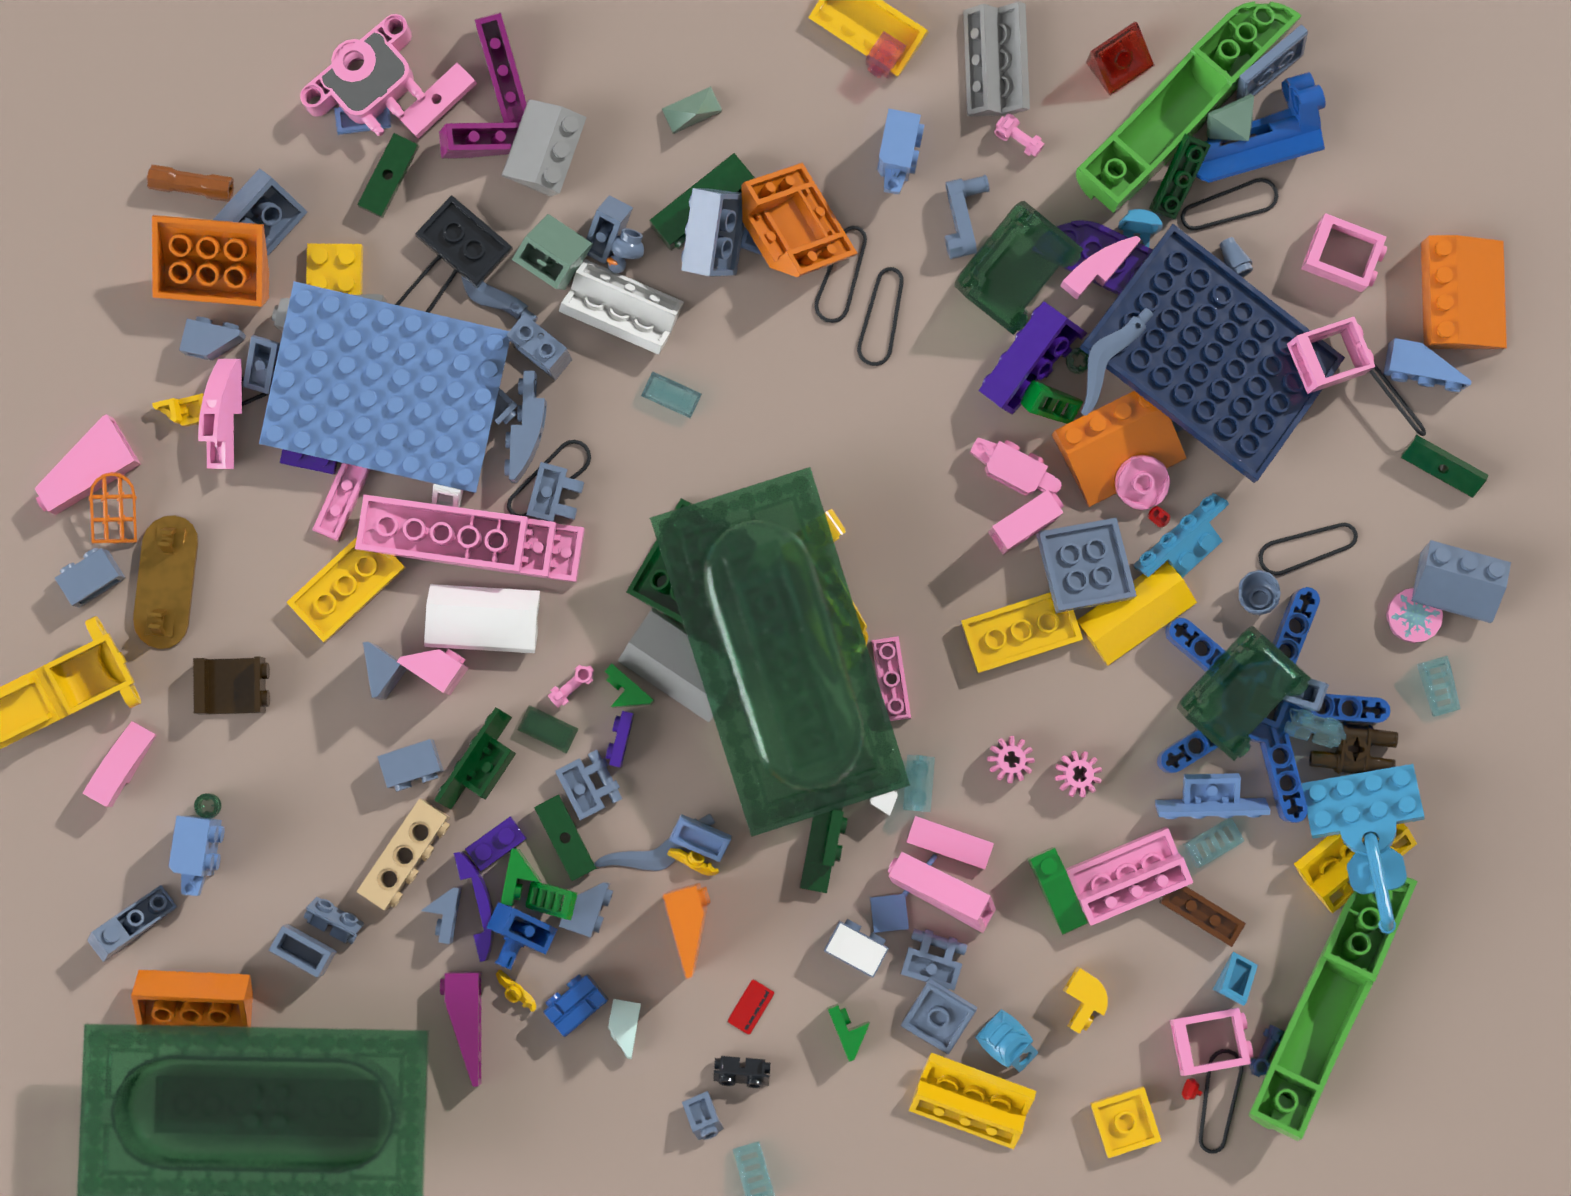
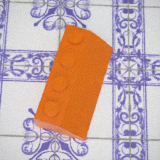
[131,970,253,1037]

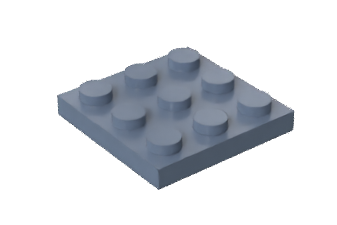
[1036,518,1137,613]

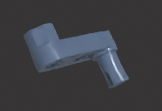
[945,175,990,259]

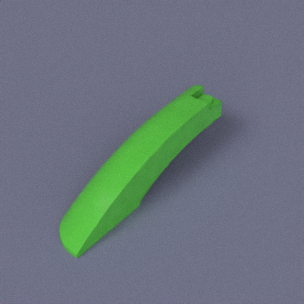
[1076,1,1302,213]
[1249,877,1418,1141]

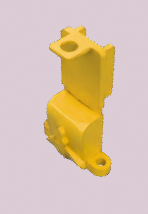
[0,616,142,749]

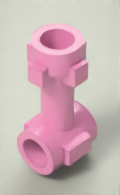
[994,114,1045,157]
[548,665,595,708]

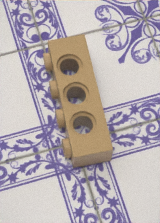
[357,798,450,910]

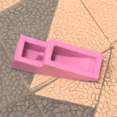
[1060,236,1141,300]
[83,721,157,807]

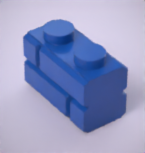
[543,974,609,1037]

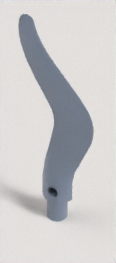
[461,276,538,322]
[1081,308,1153,416]
[595,814,715,871]

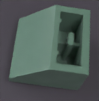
[512,214,593,290]

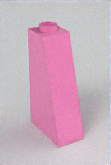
[35,414,141,515]
[888,852,996,933]

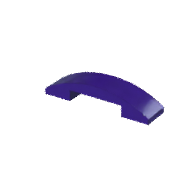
[454,851,494,962]

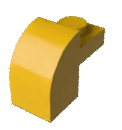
[1063,967,1108,1034]

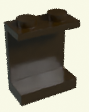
[193,656,270,715]

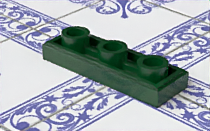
[357,133,419,218]
[1149,134,1211,220]
[1401,435,1488,498]
[534,794,597,881]

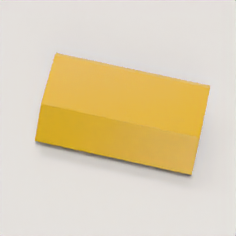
[1294,824,1417,914]
[909,1053,1036,1149]

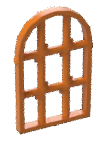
[89,472,137,544]

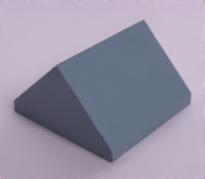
[363,642,407,700]

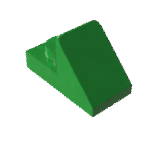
[604,663,654,708]
[501,848,541,906]
[827,1003,870,1062]

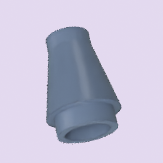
[1219,237,1253,278]

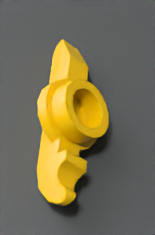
[667,848,719,876]
[495,969,536,1012]

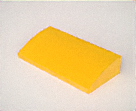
[808,0,929,77]

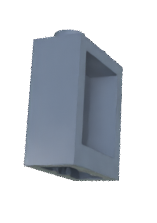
[507,314,572,381]

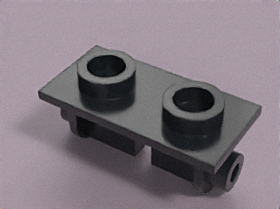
[713,1056,771,1089]

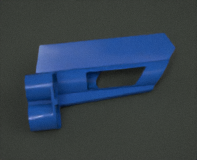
[1196,72,1326,183]

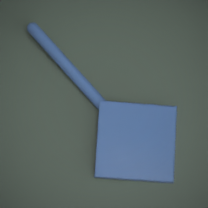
[870,854,937,933]

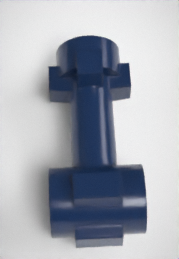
[1249,1024,1285,1077]

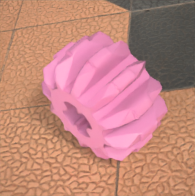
[987,736,1035,783]
[1055,751,1102,797]

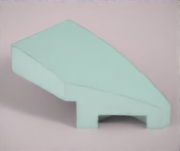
[608,999,641,1059]

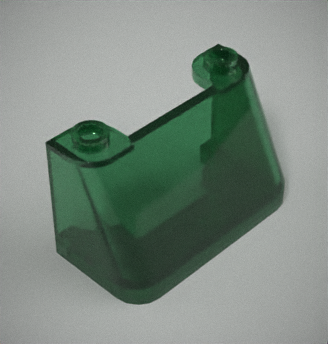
[954,201,1084,335]
[1177,626,1311,761]

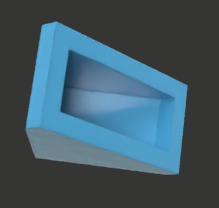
[1213,952,1258,1006]

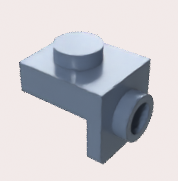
[493,388,518,425]

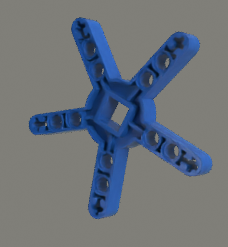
[1157,587,1391,823]

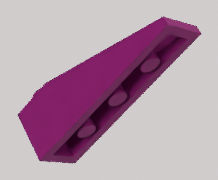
[474,12,527,123]
[439,122,520,159]
[440,971,482,1087]

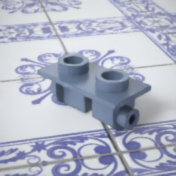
[304,897,365,944]

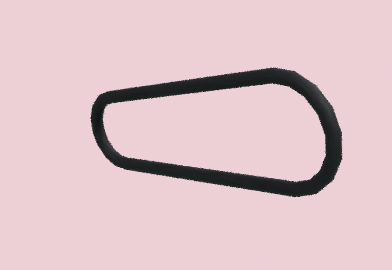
[1181,178,1279,230]
[814,226,867,323]
[395,256,457,313]
[857,267,904,366]
[507,439,591,517]
[1259,523,1358,576]
[1199,1049,1243,1154]

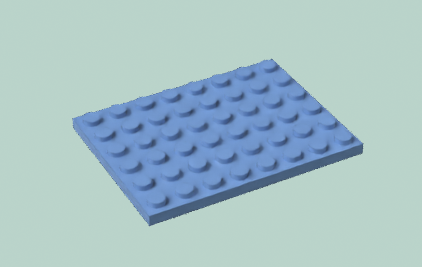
[259,281,510,493]

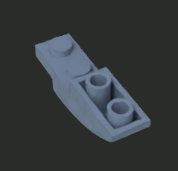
[504,371,547,483]

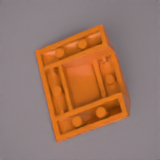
[742,162,857,277]

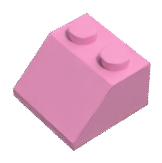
[397,649,469,695]

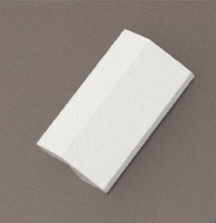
[559,259,684,355]
[424,584,540,653]

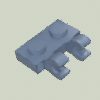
[526,462,584,522]

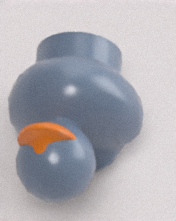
[607,228,644,273]

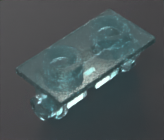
[1284,708,1346,748]
[903,755,935,812]

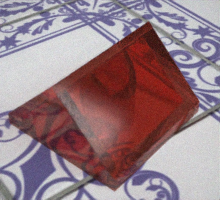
[1086,21,1154,95]

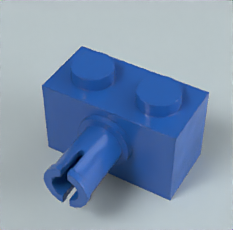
[486,902,557,970]

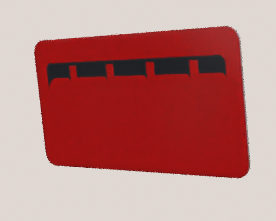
[728,980,774,1035]

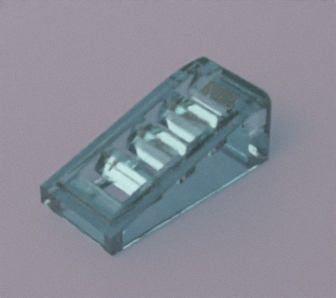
[1417,656,1460,717]
[1183,818,1245,868]
[733,1141,775,1196]

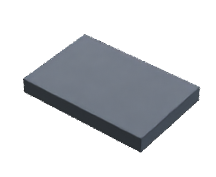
[1236,24,1308,100]

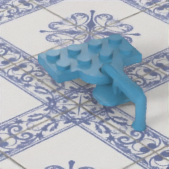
[1302,764,1425,934]

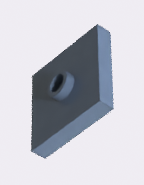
[901,978,977,1055]

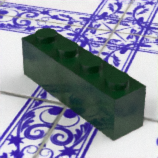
[649,153,755,251]

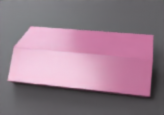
[1065,827,1193,926]

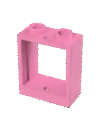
[1301,213,1387,293]
[1287,317,1376,394]
[988,490,1064,555]
[1169,1008,1253,1076]

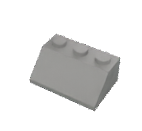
[501,99,587,197]

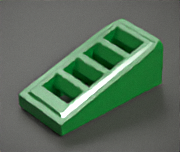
[1021,381,1083,424]
[525,881,577,920]

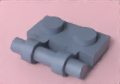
[555,750,623,820]
[900,928,967,991]

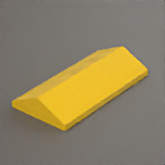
[1077,561,1197,666]

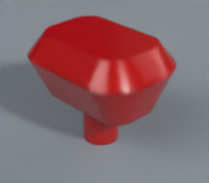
[1148,506,1170,528]
[1181,1078,1202,1100]

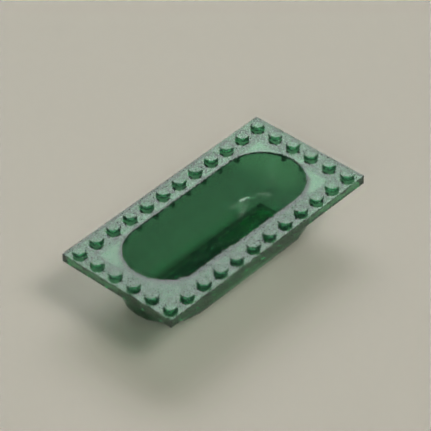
[649,467,911,837]
[77,1022,429,1196]

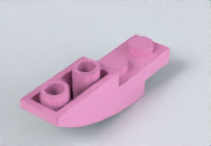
[198,359,242,469]

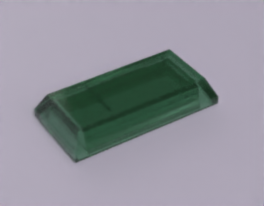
[517,705,579,754]

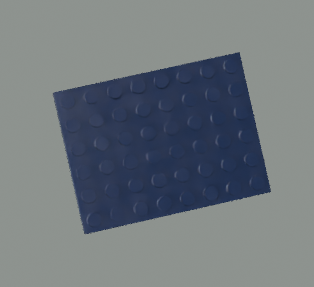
[1079,224,1345,483]

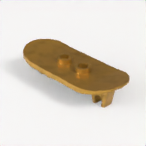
[133,515,198,649]

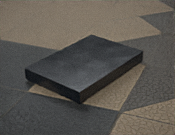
[415,195,513,288]

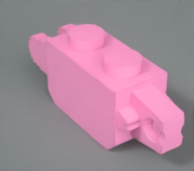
[970,437,1062,496]

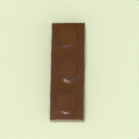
[1159,886,1246,947]

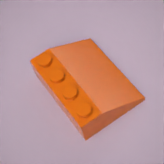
[152,215,269,307]
[1421,235,1507,349]
[1052,391,1186,507]
[663,882,711,979]

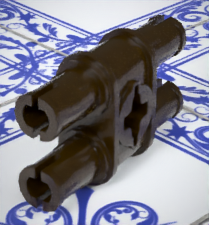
[1309,722,1398,774]

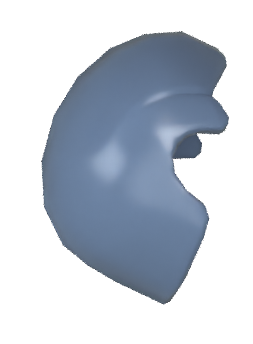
[1239,570,1281,616]

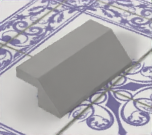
[963,1,1030,116]
[618,608,744,722]

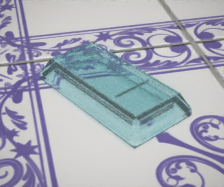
[641,371,702,419]

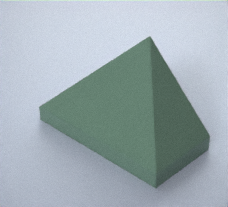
[662,86,722,134]
[1207,94,1254,141]

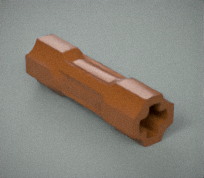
[147,165,234,202]

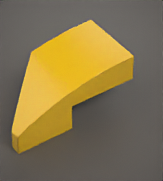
[152,393,204,426]

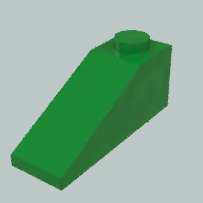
[1027,847,1088,935]

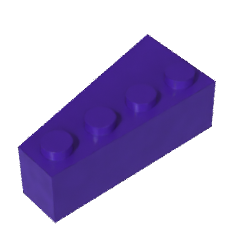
[978,301,1088,415]

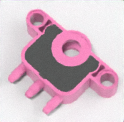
[300,14,425,136]

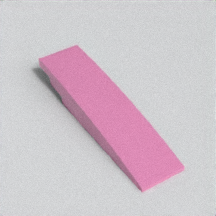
[355,495,585,583]

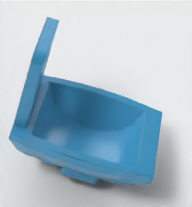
[1118,209,1162,247]
[976,1009,1038,1072]

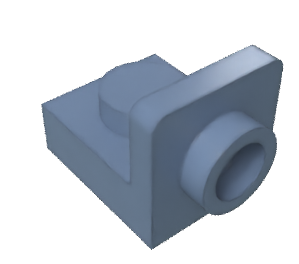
[682,1091,724,1140]

